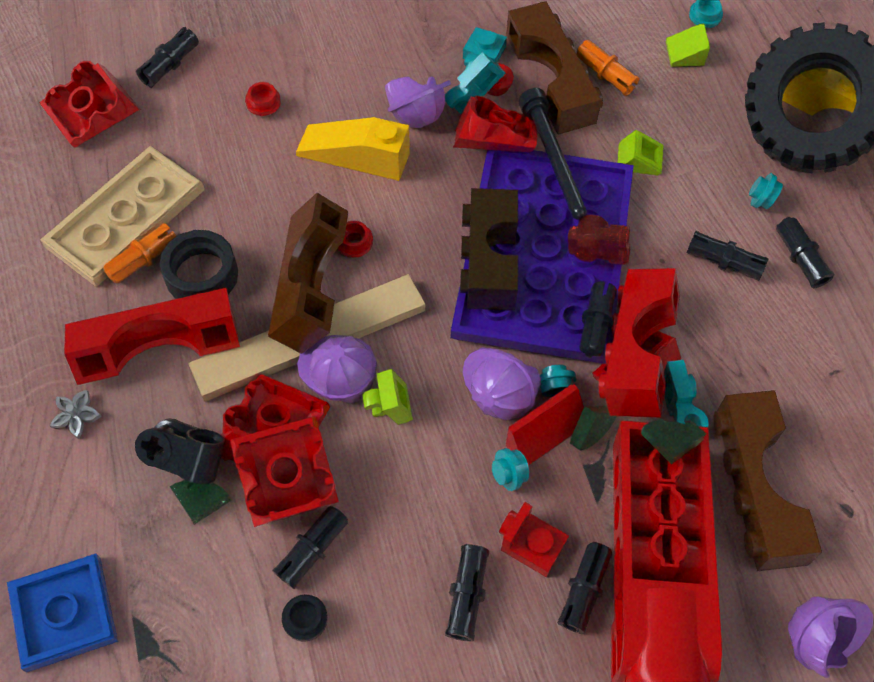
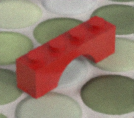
[599,268,680,418]
[64,288,240,385]

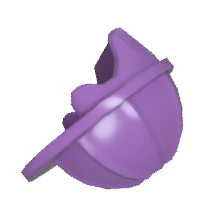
[385,77,451,128]
[297,335,377,403]
[463,347,541,420]
[788,597,873,678]

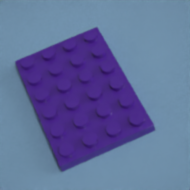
[450,150,634,364]

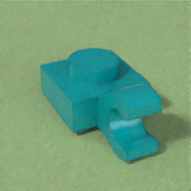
[463,27,507,66]
[664,360,709,427]

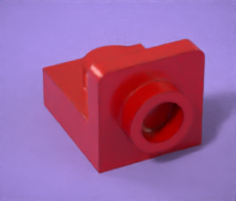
[499,502,569,578]

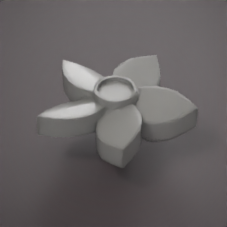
[50,390,102,439]

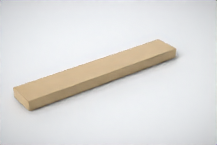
[188,274,425,402]

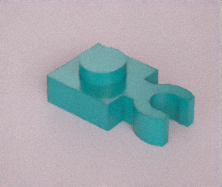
[445,52,506,114]

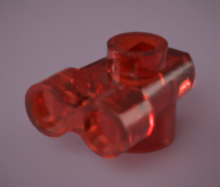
[568,215,631,265]

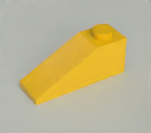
[296,117,410,181]

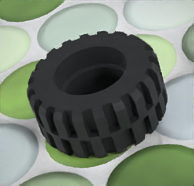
[745,22,874,173]

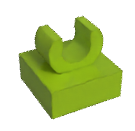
[362,369,413,425]

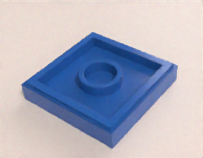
[7,553,118,673]

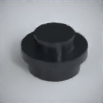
[282,594,328,642]

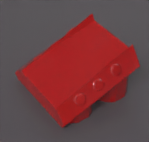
[39,61,141,148]
[453,96,537,153]
[221,374,330,462]
[230,416,339,527]

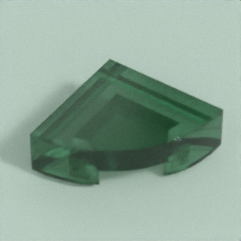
[570,405,617,451]
[641,419,706,465]
[170,480,231,525]

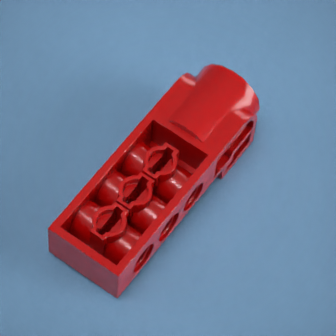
[611,420,722,682]

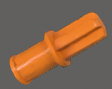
[576,40,640,96]
[103,223,176,283]

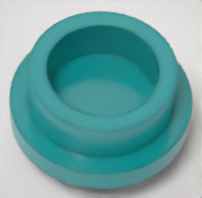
[689,0,723,28]
[749,173,783,210]
[540,365,577,397]
[492,448,529,491]

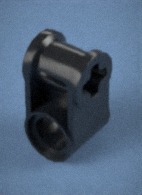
[135,418,225,484]

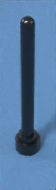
[519,88,587,220]

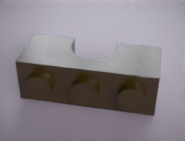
[460,188,518,310]

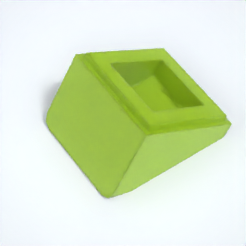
[665,24,710,67]
[617,130,663,176]

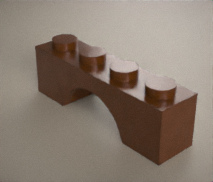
[506,1,603,135]
[268,193,348,354]
[713,390,822,571]

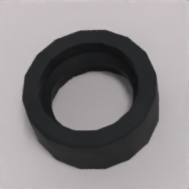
[159,230,238,299]

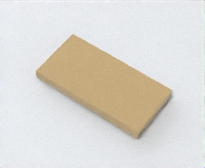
[40,146,204,287]

